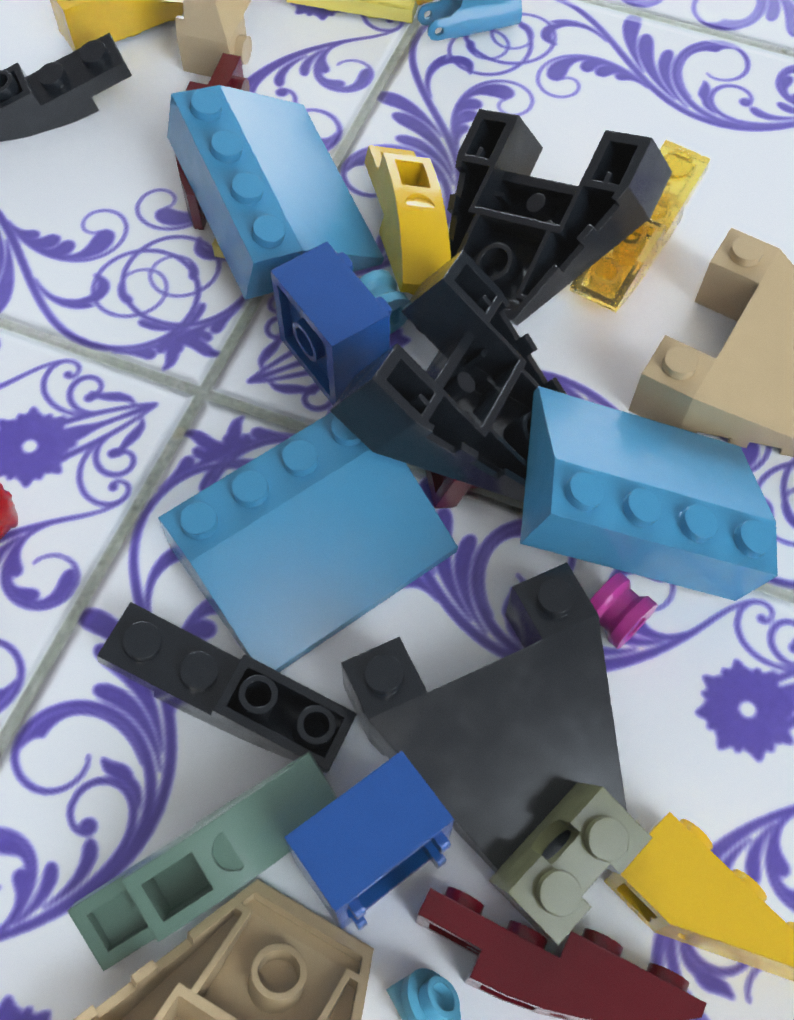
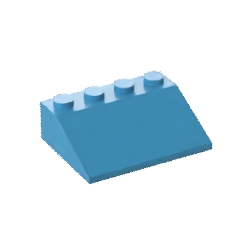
[167,85,384,300]
[520,386,778,601]
[158,412,458,672]

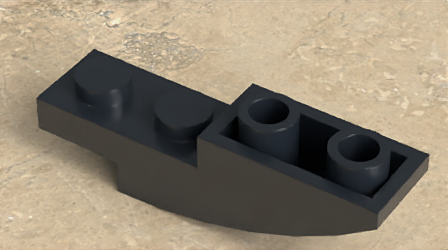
[0,32,132,142]
[97,602,357,773]

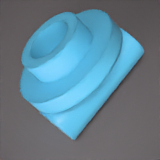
[386,968,461,1020]

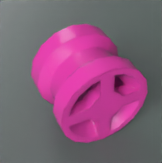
[590,572,658,649]

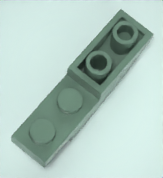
[67,751,338,972]

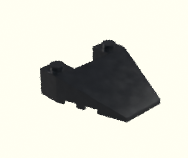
[447,109,672,326]
[330,250,566,502]
[341,562,627,872]

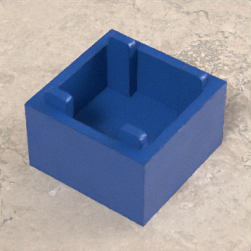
[270,242,391,405]
[284,750,454,931]

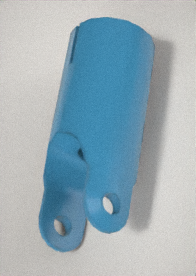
[417,0,522,41]

